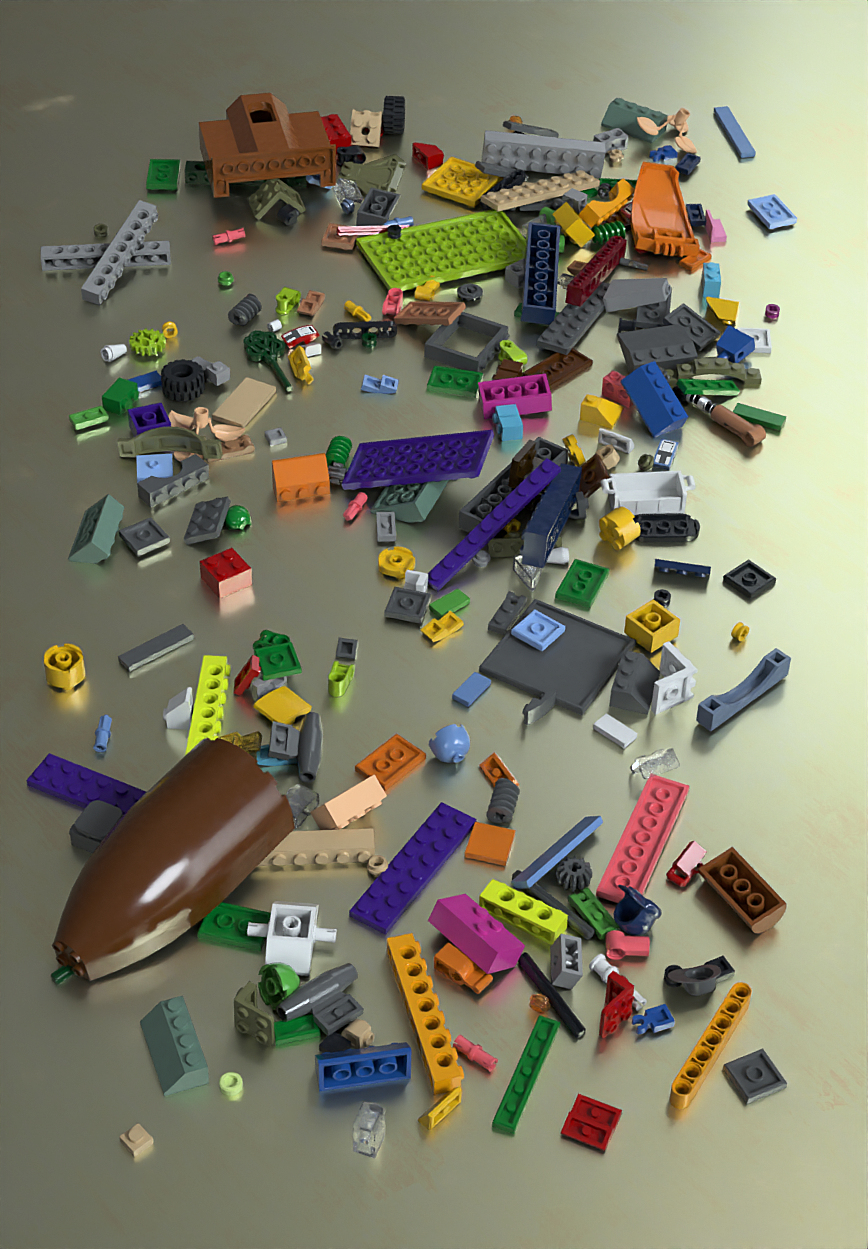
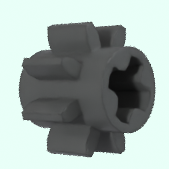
[328,462,347,485]

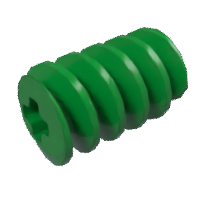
[591,221,626,245]
[325,436,352,468]

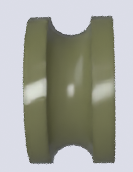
[94,224,108,237]

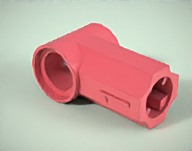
[605,930,650,960]

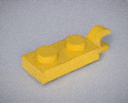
[288,346,314,385]

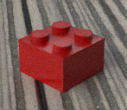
[200,548,252,599]

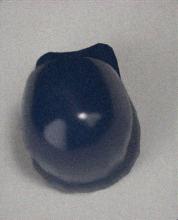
[614,885,662,936]

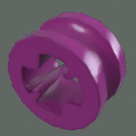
[765,304,780,318]

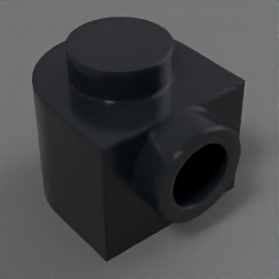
[277,204,299,226]

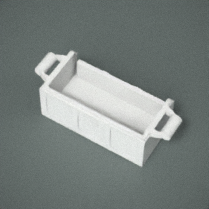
[601,471,696,516]

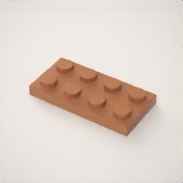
[394,301,466,326]

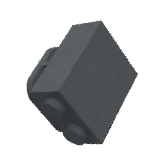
[69,800,123,853]

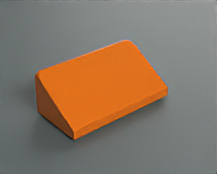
[479,752,520,787]

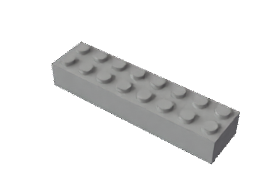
[482,130,605,178]

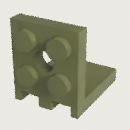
[248,178,306,220]

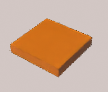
[465,822,516,866]

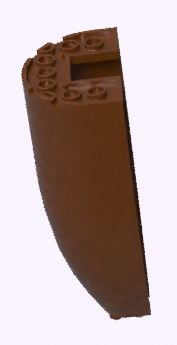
[52,738,295,981]

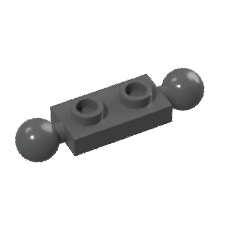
[508,198,563,211]

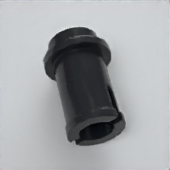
[322,331,343,349]

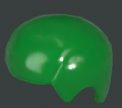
[224,505,252,530]

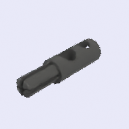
[619,257,648,270]

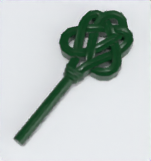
[243,330,293,392]

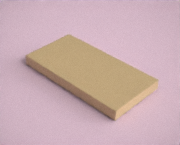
[212,377,276,428]

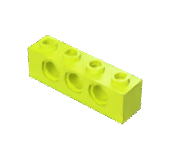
[479,879,568,945]

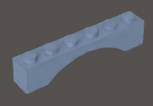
[696,648,791,731]

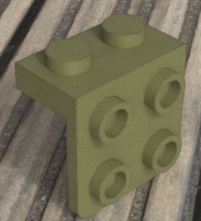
[234,981,275,1046]

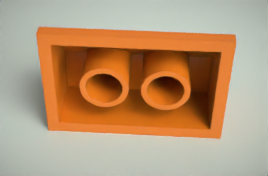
[272,453,330,502]

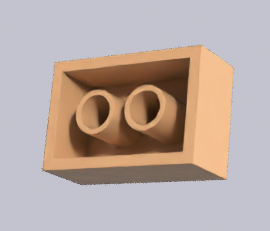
[310,774,387,830]

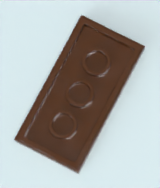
[522,348,593,390]

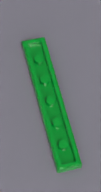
[492,1015,560,1134]

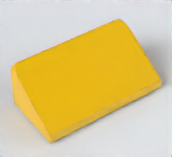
[418,1086,462,1130]

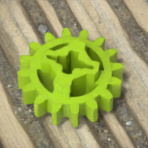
[129,328,166,356]

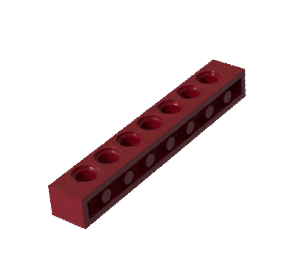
[565,236,627,307]

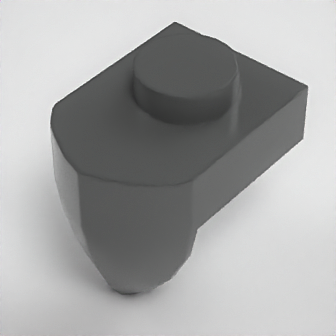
[569,492,589,519]

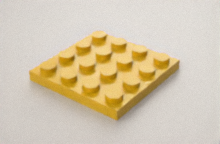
[421,156,504,207]

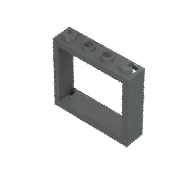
[424,312,510,372]

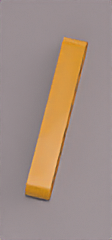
[669,982,752,1109]

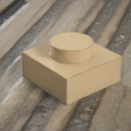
[119,1123,153,1157]

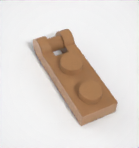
[206,435,255,463]

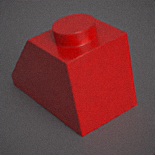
[412,142,444,170]

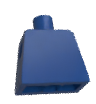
[716,325,755,363]

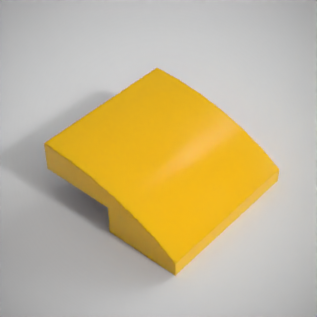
[253,686,312,725]

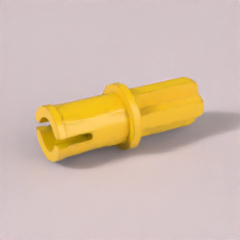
[344,300,371,322]

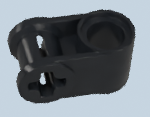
[336,145,366,167]

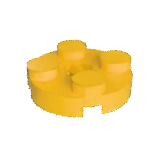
[562,434,586,467]
[378,546,415,579]

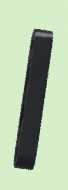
[479,169,526,209]
[333,321,397,339]

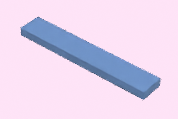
[714,106,756,158]
[511,816,603,889]

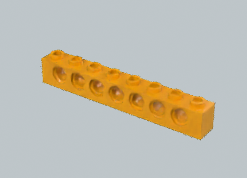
[386,933,464,1095]

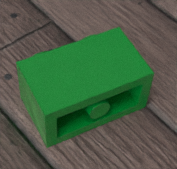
[102,377,139,416]

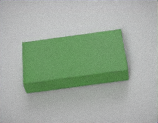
[429,589,470,619]

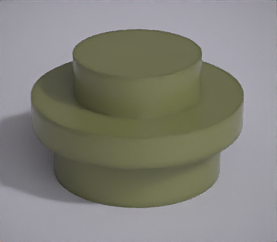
[638,454,654,471]

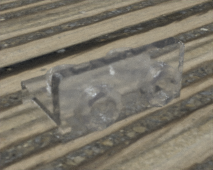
[334,178,363,206]

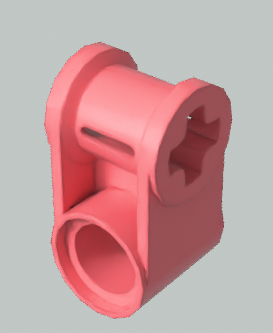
[382,288,403,315]

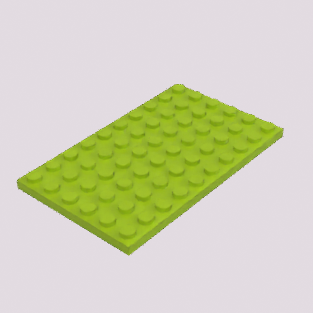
[356,209,526,291]

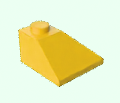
[706,297,740,326]
[580,394,624,429]

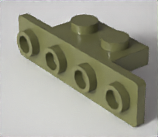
[488,531,562,558]

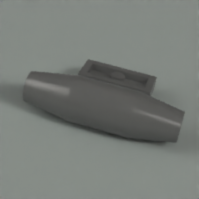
[268,712,323,783]
[276,963,364,1036]

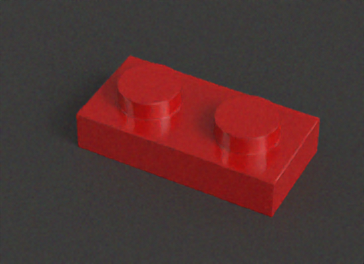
[234,655,261,696]

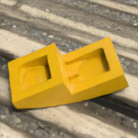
[420,611,464,642]

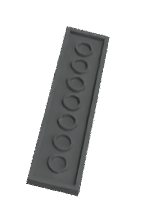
[536,282,610,355]

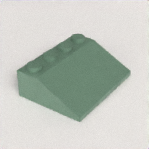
[370,480,449,523]

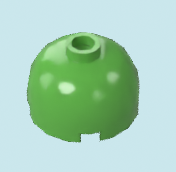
[258,962,300,1009]

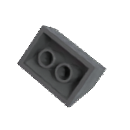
[356,187,400,226]
[609,650,660,715]

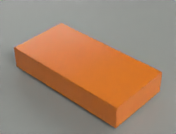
[679,248,712,271]

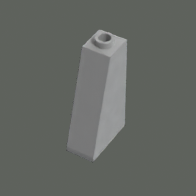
[603,278,671,312]

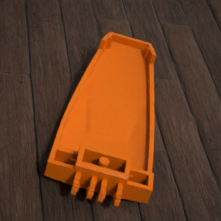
[630,162,700,257]

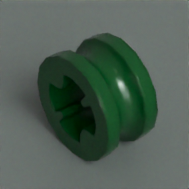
[362,333,377,348]

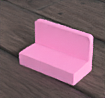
[705,210,727,242]

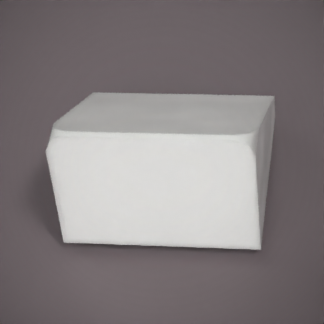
[301,342,321,357]

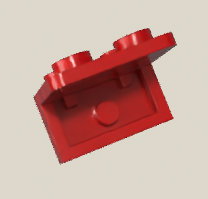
[599,970,634,1038]

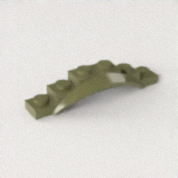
[664,357,762,386]
[117,427,223,459]

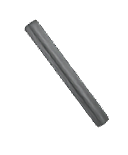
[512,870,595,940]

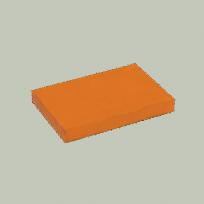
[355,733,426,791]

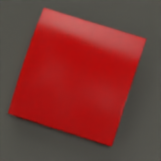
[561,1093,622,1151]

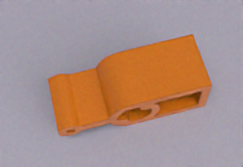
[434,942,493,994]

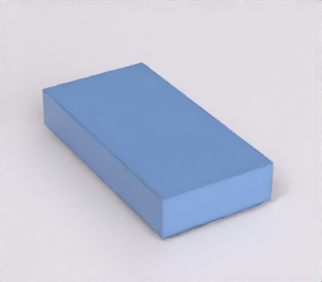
[452,672,491,707]

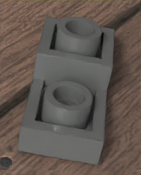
[522,688,556,725]

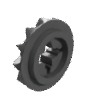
[457,284,483,302]

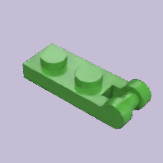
[568,888,619,940]

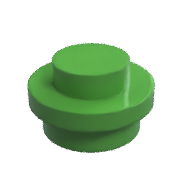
[218,271,234,286]

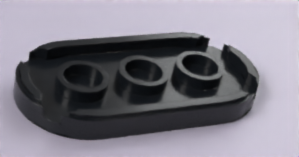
[633,513,700,543]

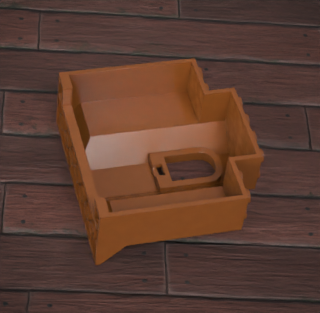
[199,93,336,198]

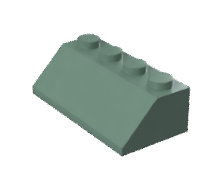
[601,98,668,143]
[68,494,125,564]
[140,995,209,1096]

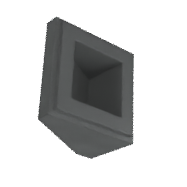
[336,638,359,659]

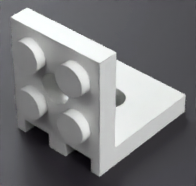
[651,641,698,715]

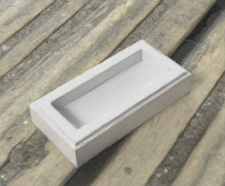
[593,714,637,748]

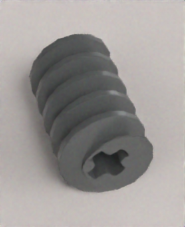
[228,293,262,326]
[486,778,520,823]

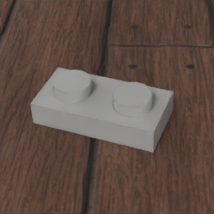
[376,512,396,542]

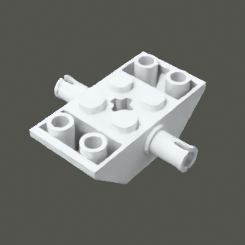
[247,901,337,976]

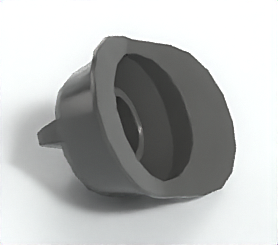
[668,965,721,996]

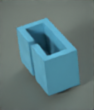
[701,262,721,298]
[492,404,523,441]

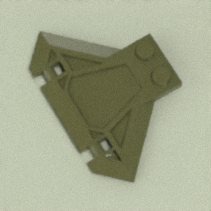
[337,154,406,195]

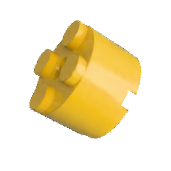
[599,506,641,550]
[44,643,85,690]

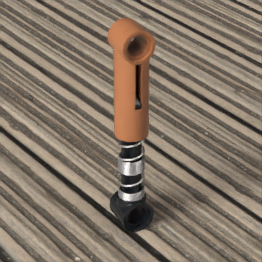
[672,386,766,447]

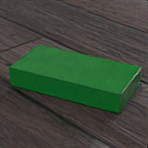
[274,1014,320,1046]

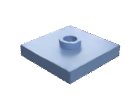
[136,454,173,483]
[511,609,565,651]

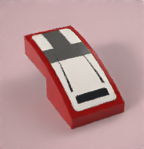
[281,325,320,349]

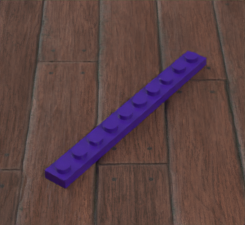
[428,458,561,592]

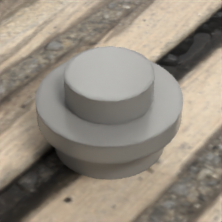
[472,550,490,567]

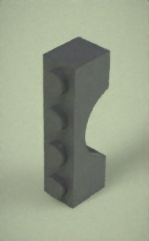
[137,454,209,507]

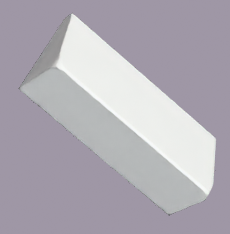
[598,428,634,454]

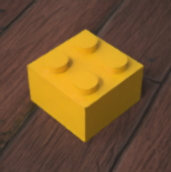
[552,202,595,248]
[624,599,680,653]

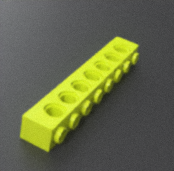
[185,655,231,755]

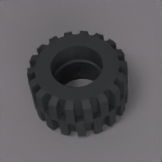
[383,96,405,134]
[161,359,205,402]

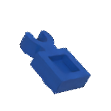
[649,145,678,162]
[632,1004,675,1034]

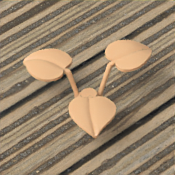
[637,108,697,153]
[168,407,245,462]

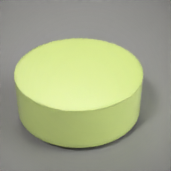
[219,1072,243,1096]

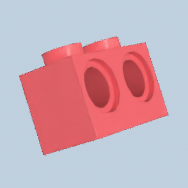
[602,370,634,408]

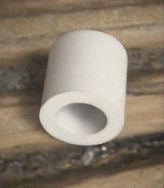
[267,319,282,332]

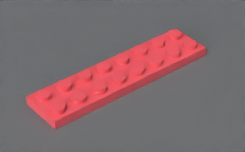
[596,774,690,903]

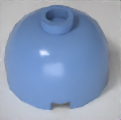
[429,724,470,763]

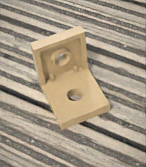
[350,109,383,148]

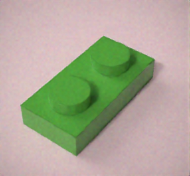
[69,406,108,430]

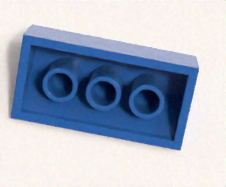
[620,361,688,438]
[315,1042,412,1092]

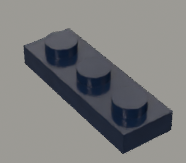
[654,559,711,578]

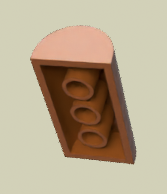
[698,847,787,933]

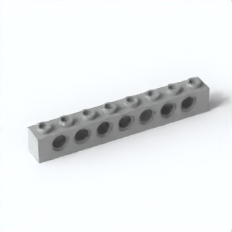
[81,200,158,305]
[41,241,171,271]

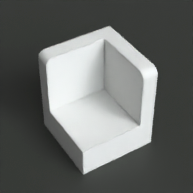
[403,570,428,593]

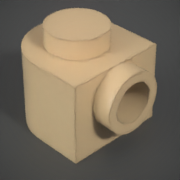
[595,445,620,470]
[342,1019,375,1049]

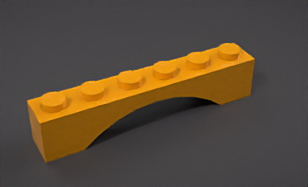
[578,178,635,228]

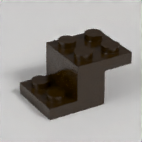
[508,439,549,511]

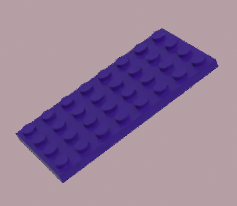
[342,430,494,490]

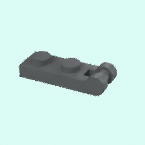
[488,591,527,635]

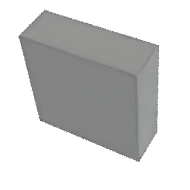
[265,427,287,446]

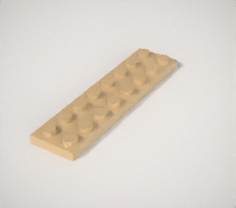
[481,170,600,212]

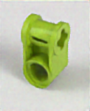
[275,287,301,315]
[498,340,528,365]
[328,661,355,697]

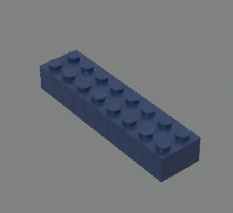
[521,222,560,325]
[520,463,582,568]

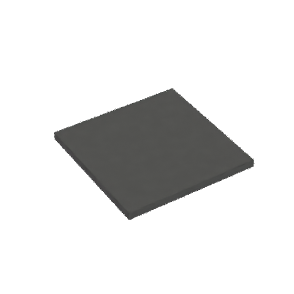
[479,599,636,715]

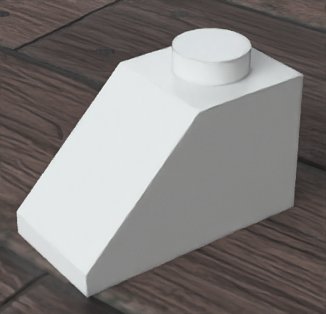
[163,687,193,730]

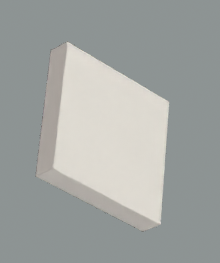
[737,327,772,353]

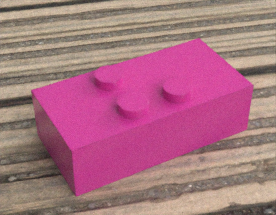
[478,373,552,420]
[428,894,525,974]

